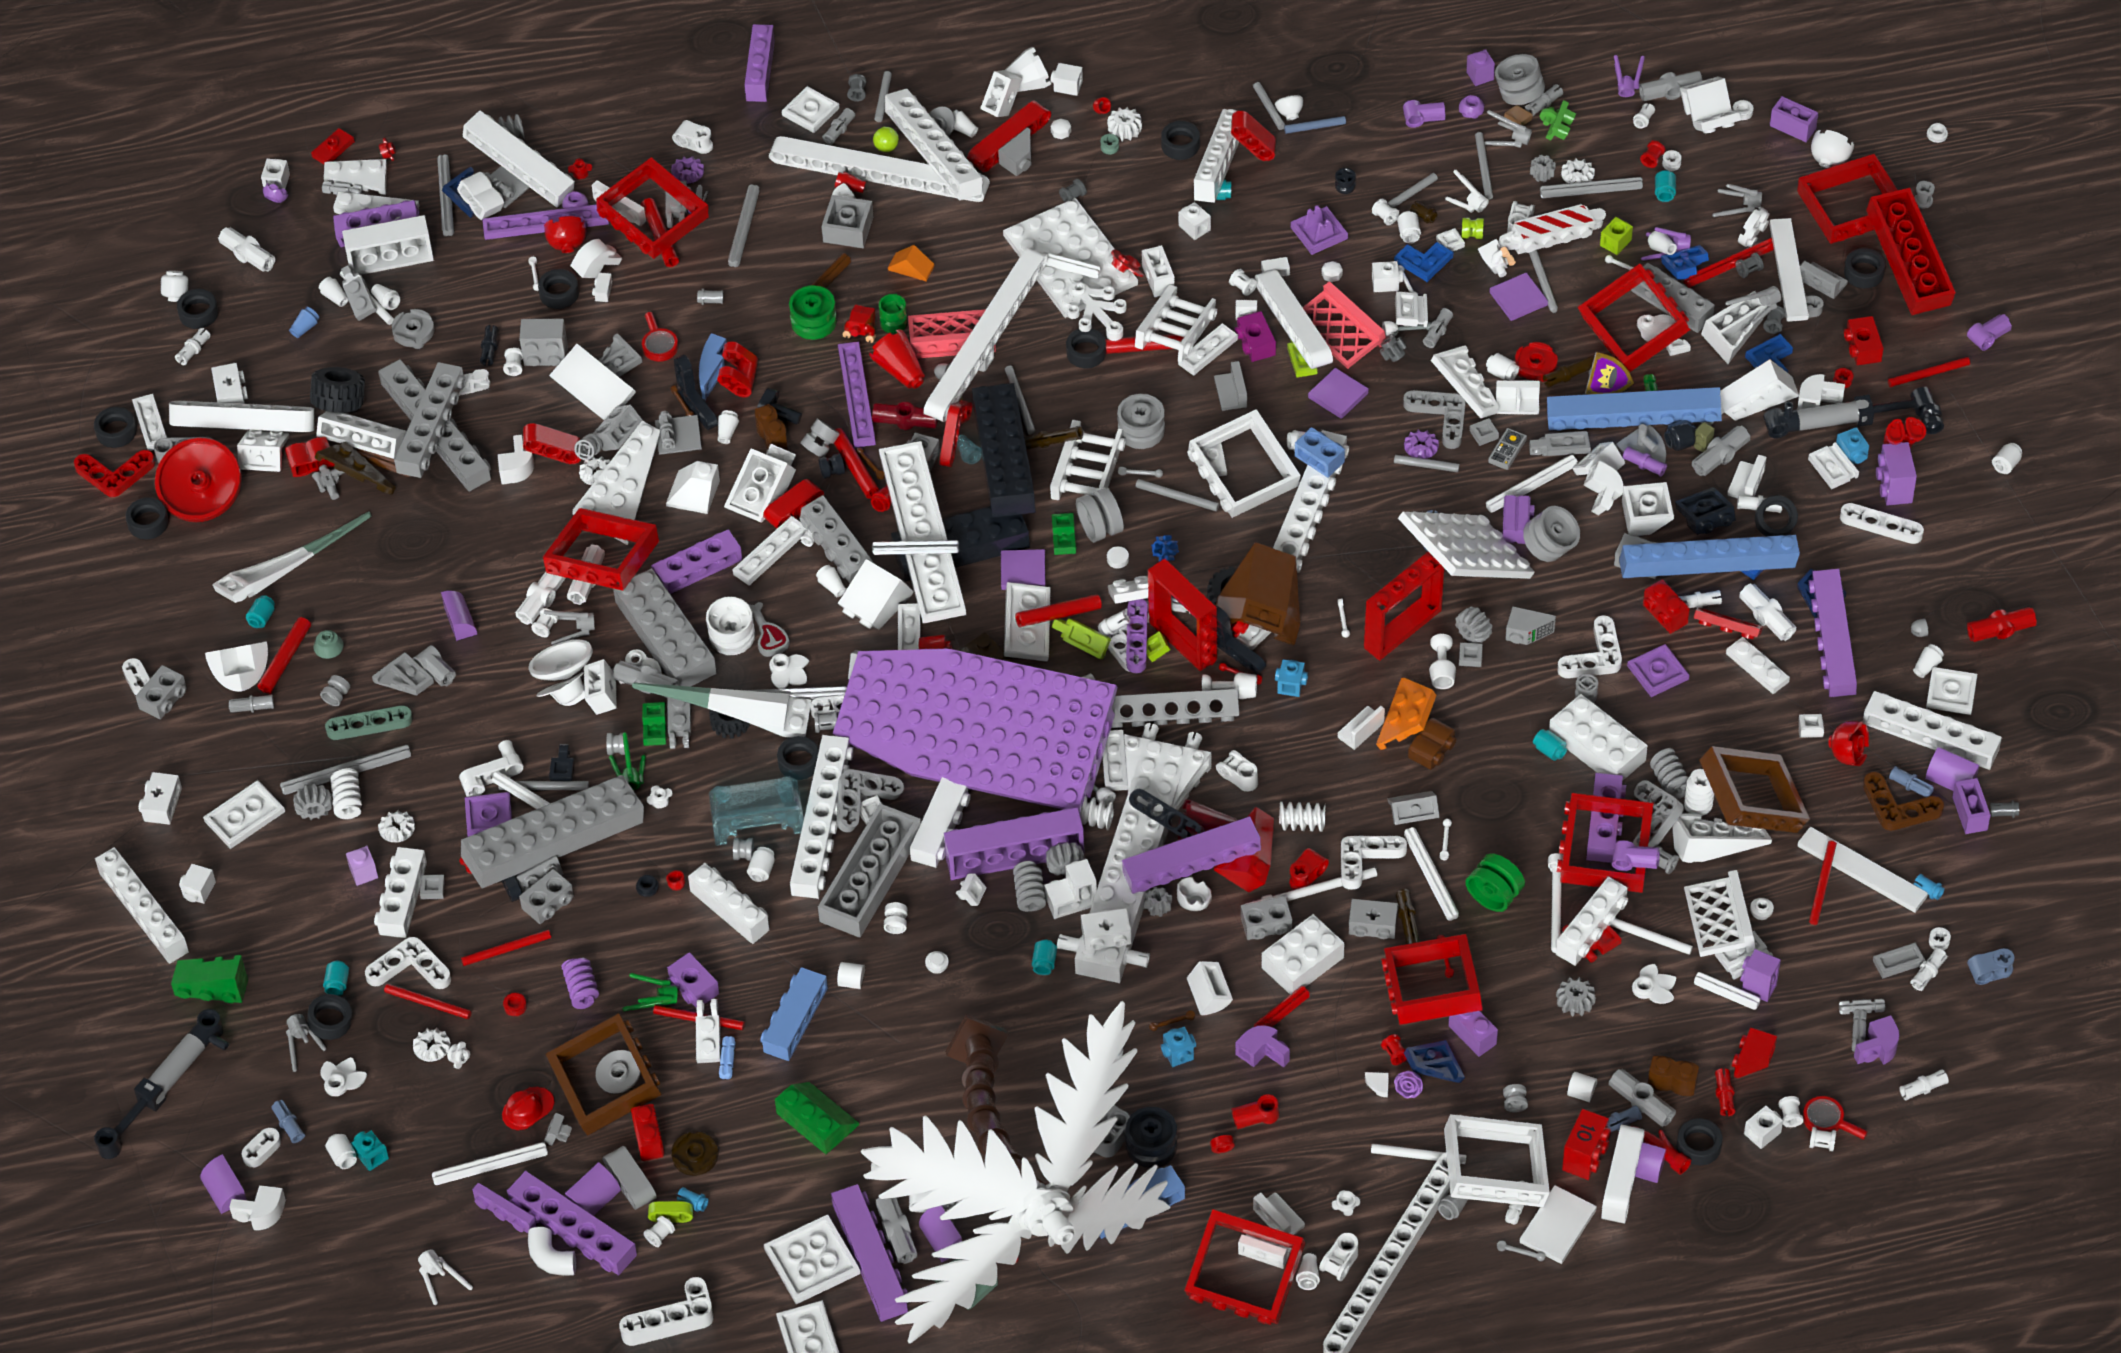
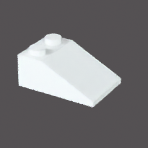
[724,449,796,523]

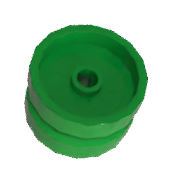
[789,285,837,340]
[1465,854,1525,912]

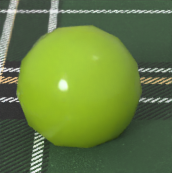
[873,127,899,152]

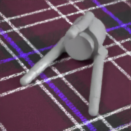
[1484,110,1532,148]
[1712,184,1762,217]
[1725,286,1781,325]
[543,610,595,645]
[286,1014,326,1072]

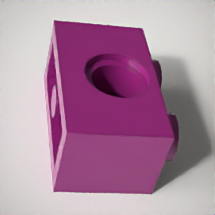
[1235,311,1276,362]

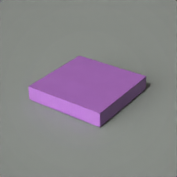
[1490,273,1548,321]
[1308,368,1368,419]
[1001,549,1045,590]
[1627,644,1689,697]
[465,792,512,837]

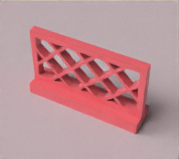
[1302,281,1386,369]
[908,309,996,359]

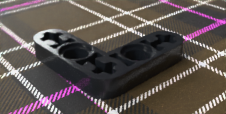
[674,354,718,430]
[1216,606,1267,675]

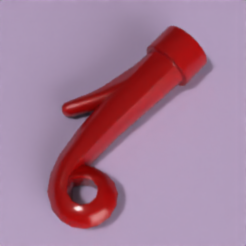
[1618,1126,1691,1175]

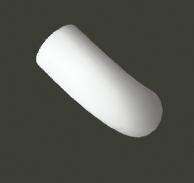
[528,1227,576,1276]

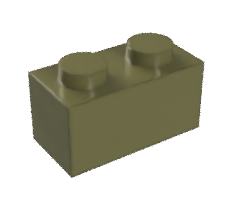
[1694,422,1715,452]

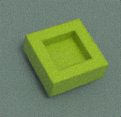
[1141,631,1170,662]

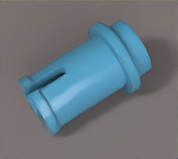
[1913,874,1944,900]
[677,1187,709,1212]

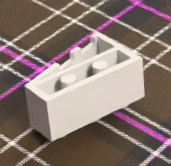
[1701,291,1768,364]
[1720,359,1799,421]

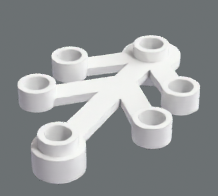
[1067,282,1127,341]

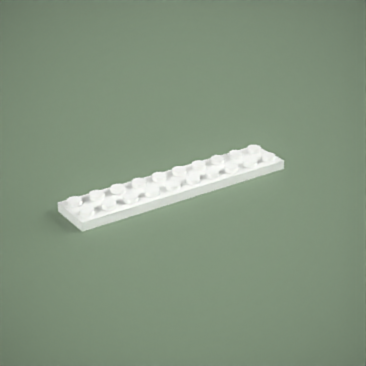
[879,441,966,623]

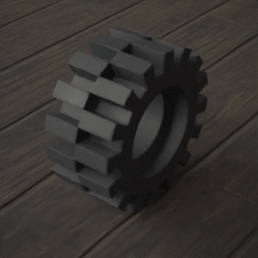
[709,710,750,739]

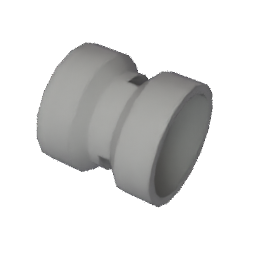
[574,434,602,460]
[1575,674,1598,703]
[320,675,350,706]

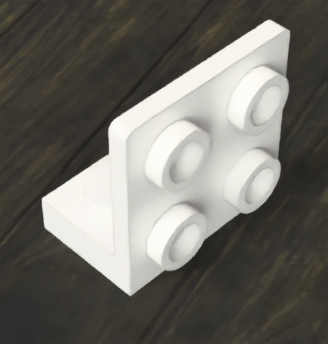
[237,430,289,472]

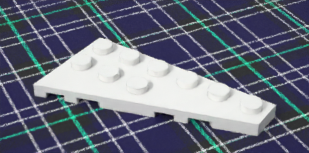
[573,421,660,545]

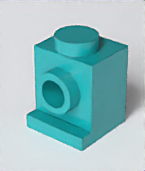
[351,1130,389,1171]

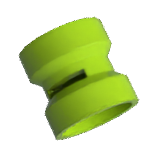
[1462,218,1484,239]

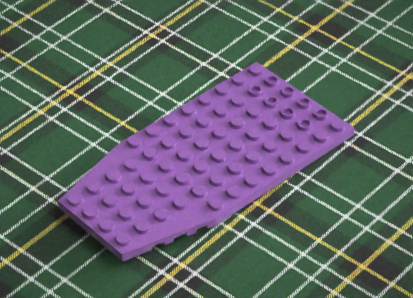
[833,649,1118,813]

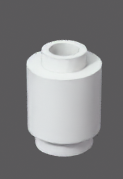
[1397,211,1421,243]
[1486,353,1519,381]
[1992,443,2022,474]
[747,847,775,882]
[325,1134,357,1169]

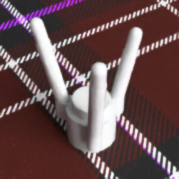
[1445,170,1489,213]
[418,1250,473,1305]

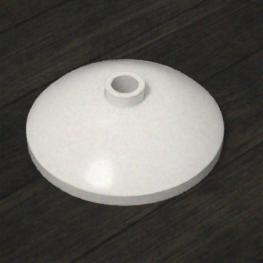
[529,640,593,681]

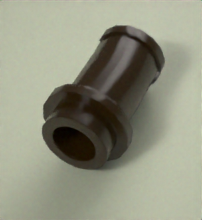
[1410,201,1438,223]

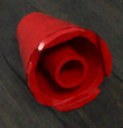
[869,329,925,389]

